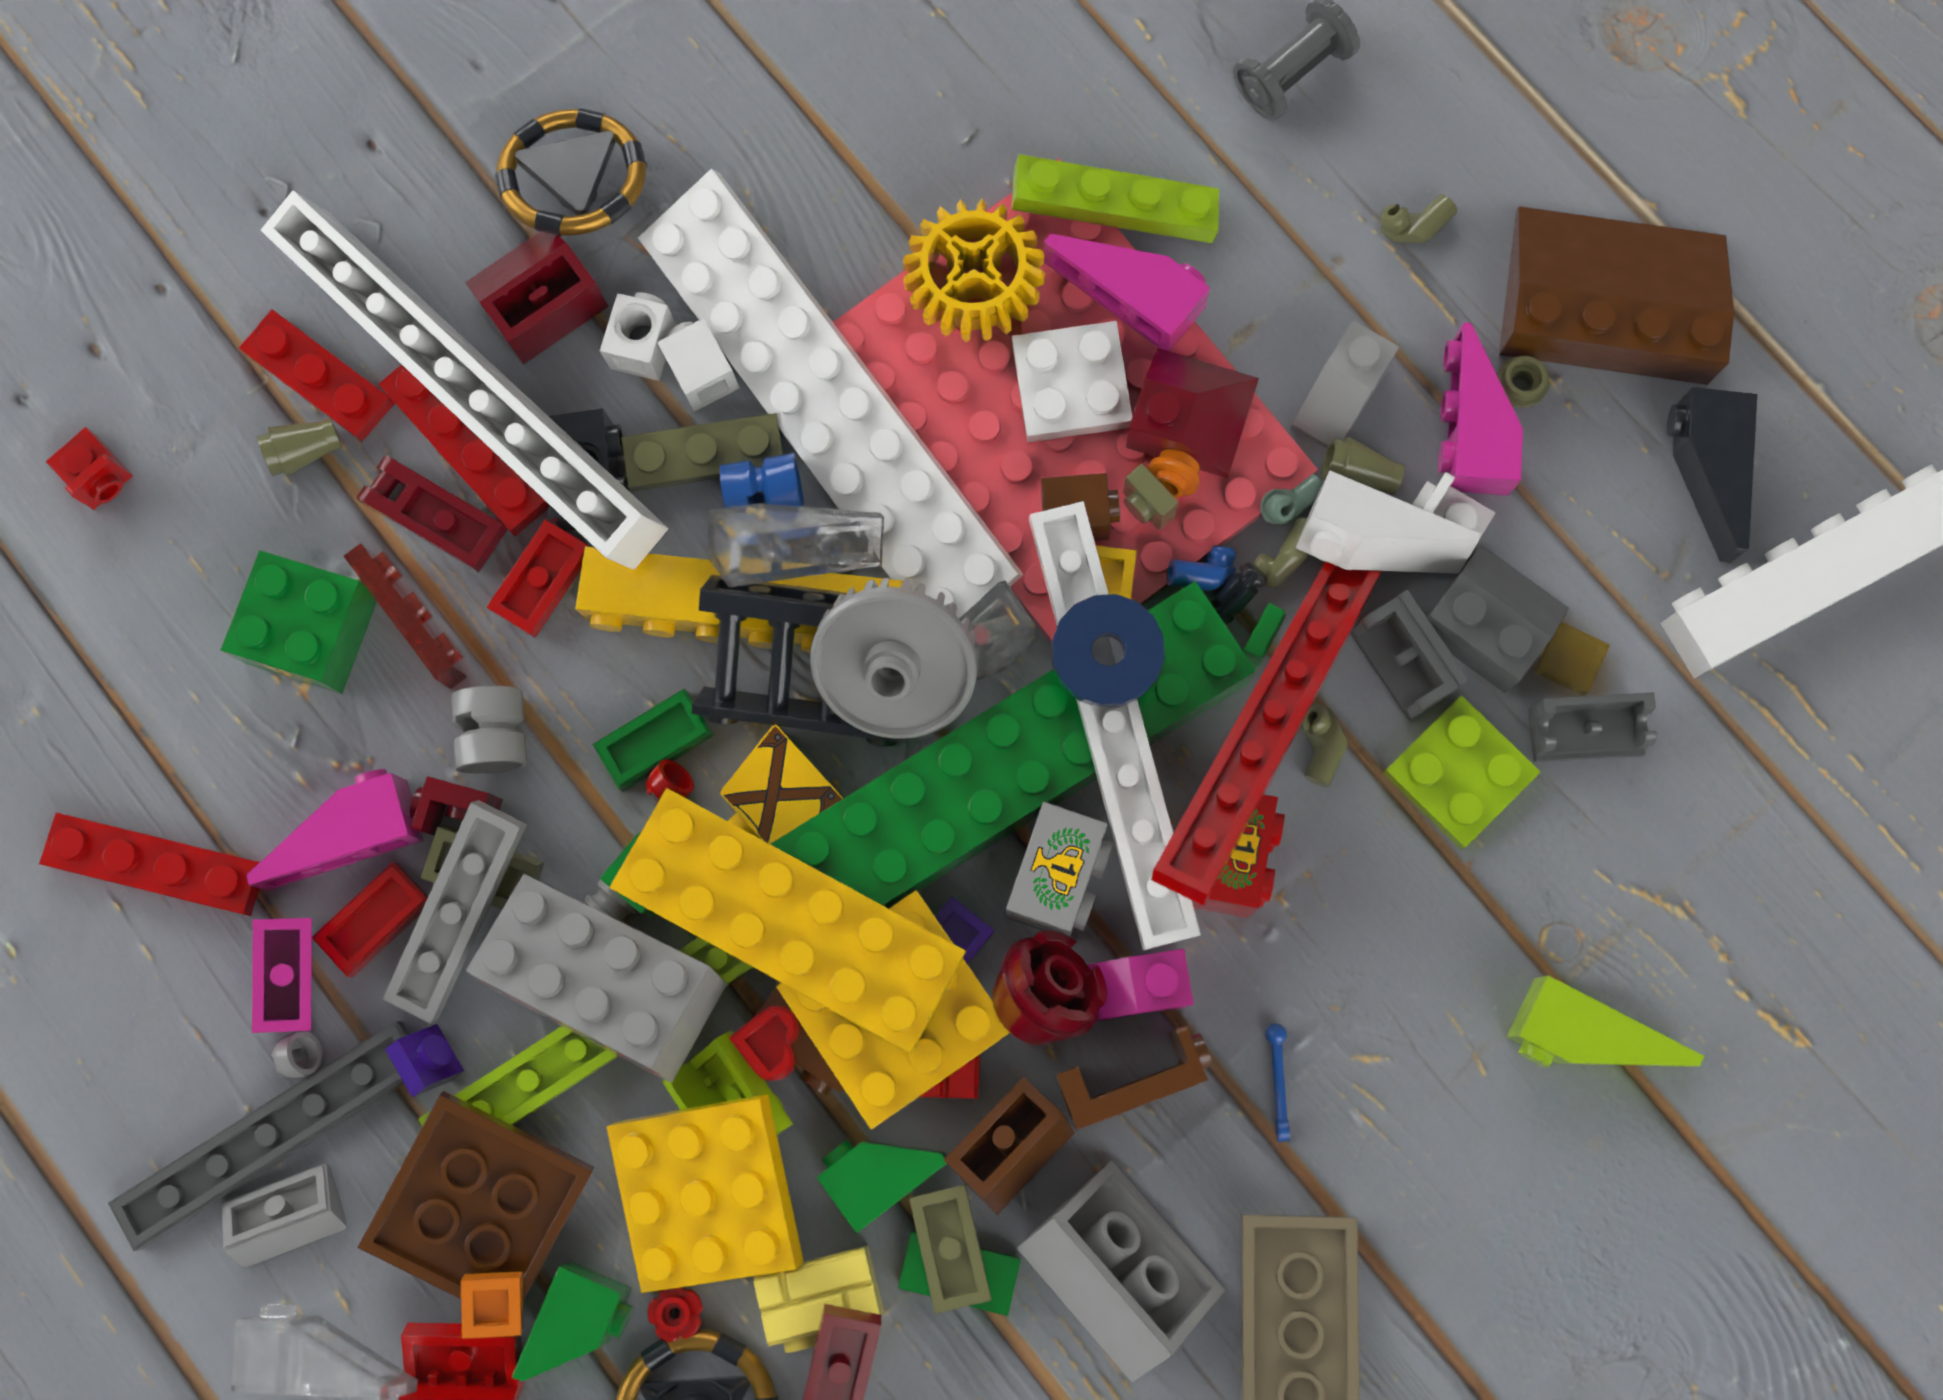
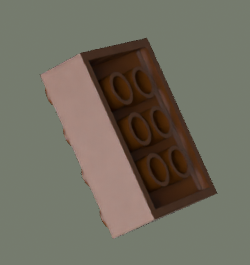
[1499,206,1734,385]

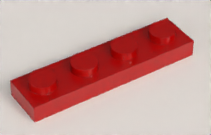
[378,364,549,536]
[39,812,260,916]

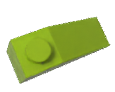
[1506,975,1705,1068]

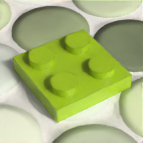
[1383,695,1541,850]

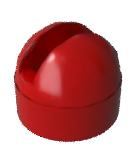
[646,759,694,805]

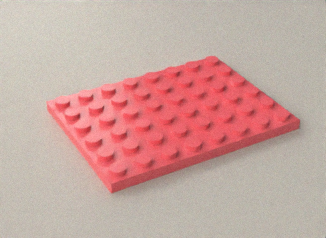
[833,158,1318,644]

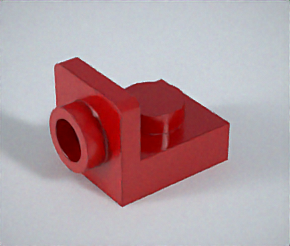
[45,427,133,510]

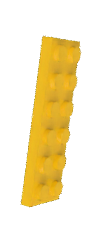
[609,788,966,1054]

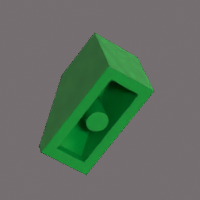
[816,1139,947,1234]
[512,1262,633,1382]

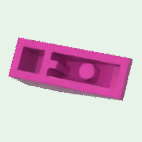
[1044,233,1210,351]
[246,769,424,891]
[1088,948,1194,1022]

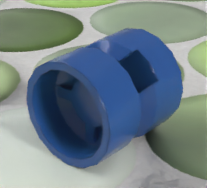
[720,453,806,533]

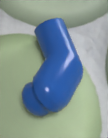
[1167,546,1237,591]

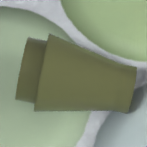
[257,418,342,477]
[1321,437,1405,495]

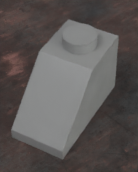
[1291,320,1399,448]

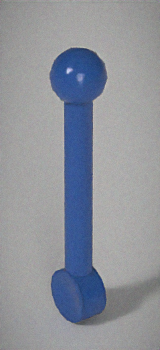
[1265,1023,1290,1142]

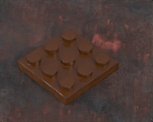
[357,1091,594,1301]

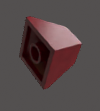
[1126,348,1259,478]

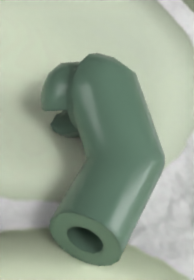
[1260,474,1323,525]

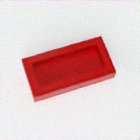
[312,862,429,978]

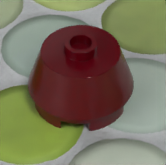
[992,930,1107,1046]

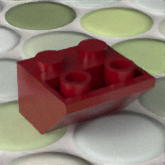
[465,231,609,364]

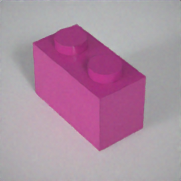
[252,918,312,1033]

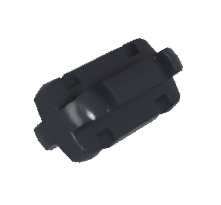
[1210,562,1267,625]

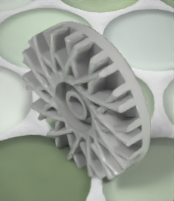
[810,578,980,739]

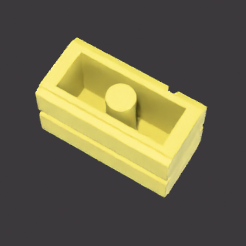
[753,1245,884,1353]

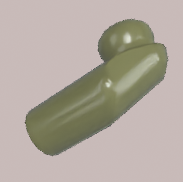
[1301,704,1348,787]

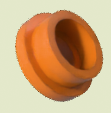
[1147,449,1200,498]

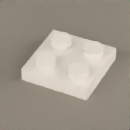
[1012,321,1132,443]

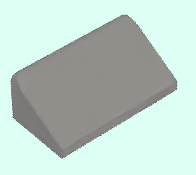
[221,1163,346,1267]

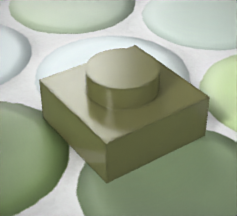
[1123,463,1179,531]

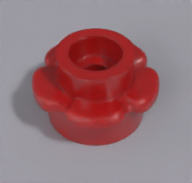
[647,1287,703,1342]

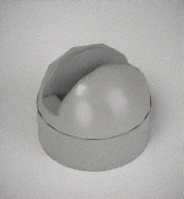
[271,1031,323,1078]

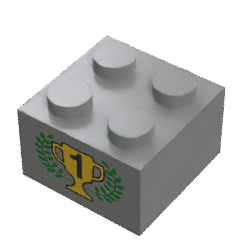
[1006,802,1114,937]

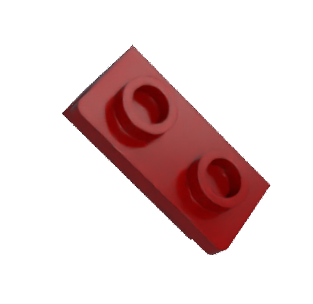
[398,1322,524,1400]

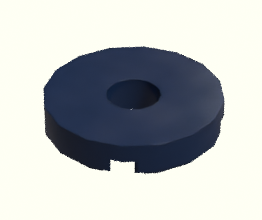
[1051,594,1165,708]

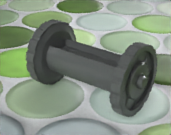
[1233,0,1360,121]

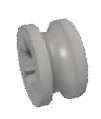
[584,879,638,924]

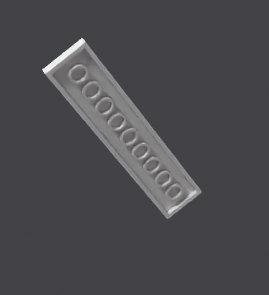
[638,169,1024,621]

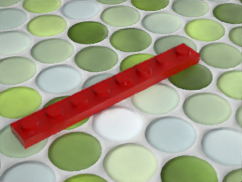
[1151,561,1382,906]

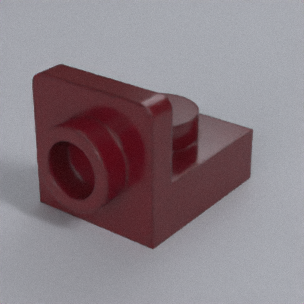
[409,776,503,836]

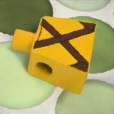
[720,724,843,844]

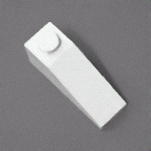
[1296,470,1481,574]

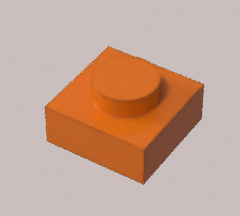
[461,1272,524,1339]

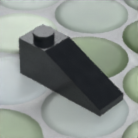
[1667,387,1758,563]

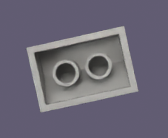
[1017,1160,1225,1383]

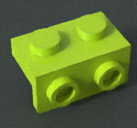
[663,1030,793,1136]

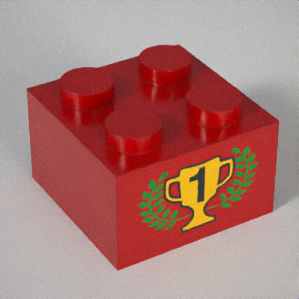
[1192,794,1285,918]

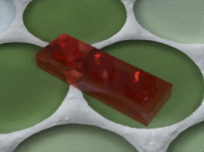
[344,543,468,690]

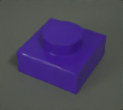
[935,896,995,965]
[385,1024,464,1097]

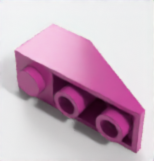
[1438,322,1523,496]

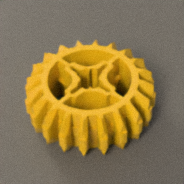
[903,198,1045,342]

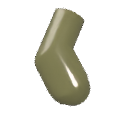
[1380,194,1458,244]
[1253,518,1308,588]

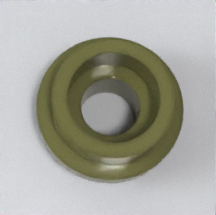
[1497,356,1550,408]

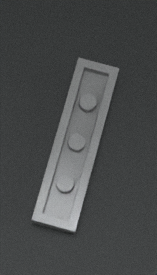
[382,800,527,1024]

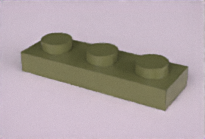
[621,413,784,492]

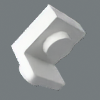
[1412,472,1496,538]

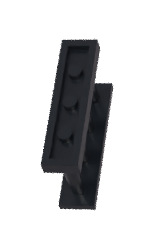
[692,575,908,747]

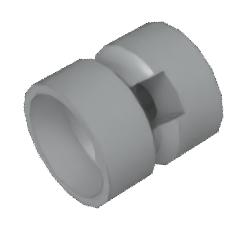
[451,686,527,774]

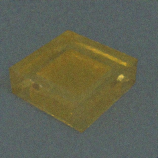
[1535,622,1610,696]

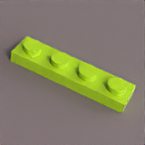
[1011,154,1219,243]

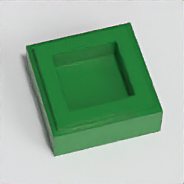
[1243,603,1287,668]

